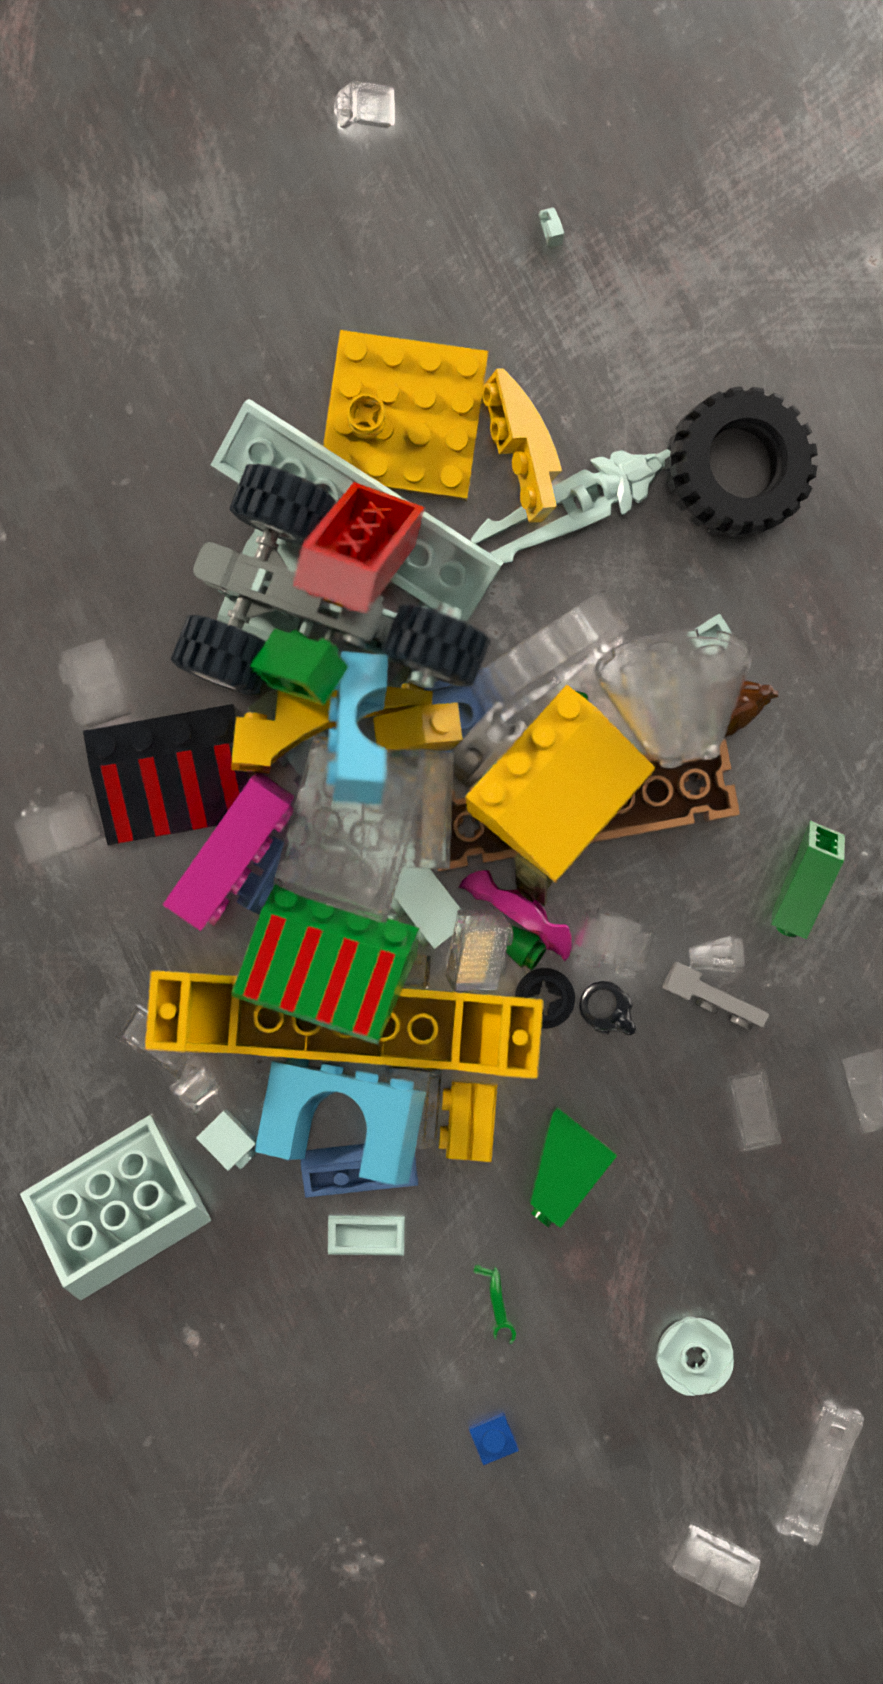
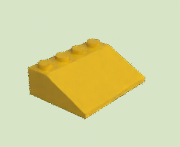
[466,684,655,883]

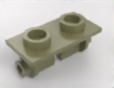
[515,854,553,906]

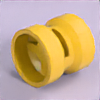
[347,394,386,439]

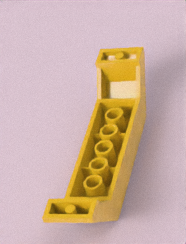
[145,970,543,1078]

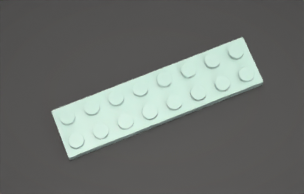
[211,399,504,623]

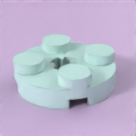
[656,1317,734,1396]

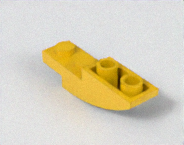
[482,368,562,523]

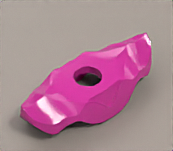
[458,870,572,962]

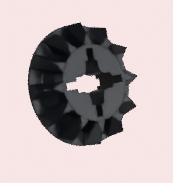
[515,968,575,1029]

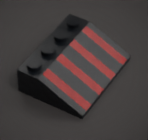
[83,704,250,846]

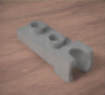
[440,702,526,788]
[662,962,769,1031]

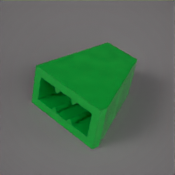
[771,821,845,939]
[529,1105,617,1228]

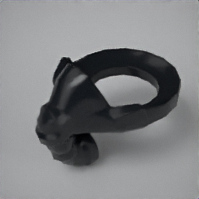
[579,981,636,1036]

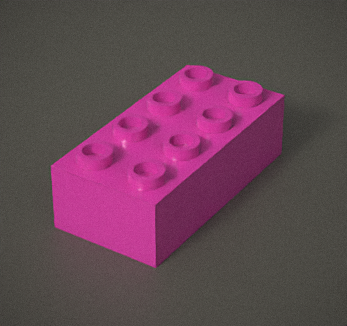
[163,772,295,931]

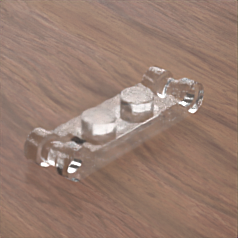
[779,1403,864,1546]

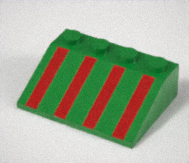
[232,882,420,1044]

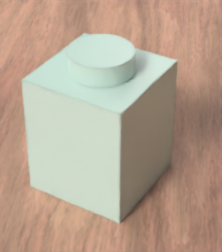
[196,1109,257,1171]

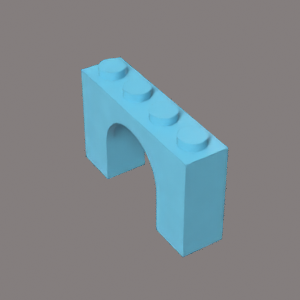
[255,1058,426,1185]

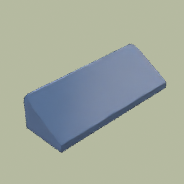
[301,1144,418,1198]

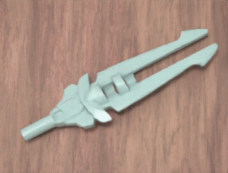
[471,449,671,564]

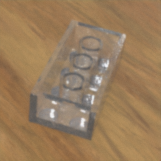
[468,589,629,721]

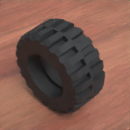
[665,386,818,538]

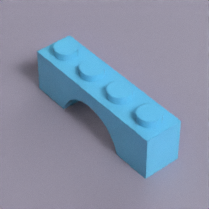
[326,651,388,805]

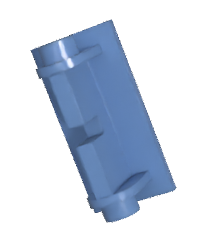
[236,836,301,915]

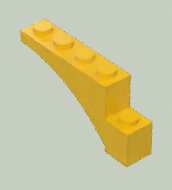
[231,683,433,774]

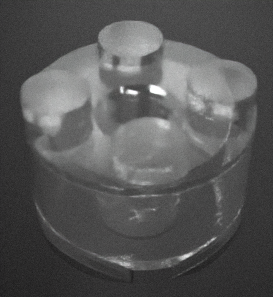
[571,906,657,978]

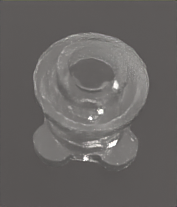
[170,1066,219,1115]

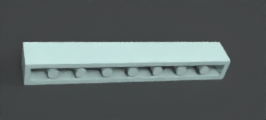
[248,688,470,949]

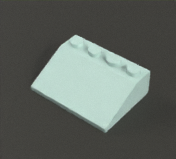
[20,1115,212,1301]

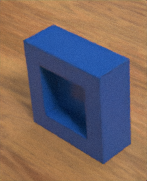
[469,1413,519,1465]

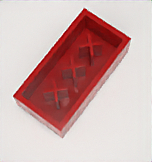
[293,482,425,613]

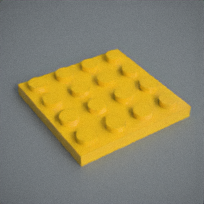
[323,330,488,501]

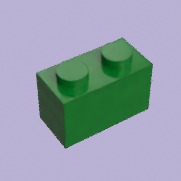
[250,628,348,705]

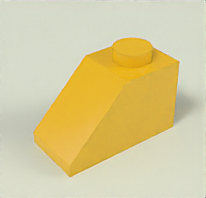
[373,702,463,755]

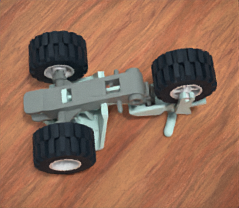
[170,464,490,696]

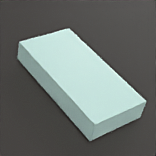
[328,1215,405,1256]

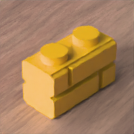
[439,1080,498,1162]

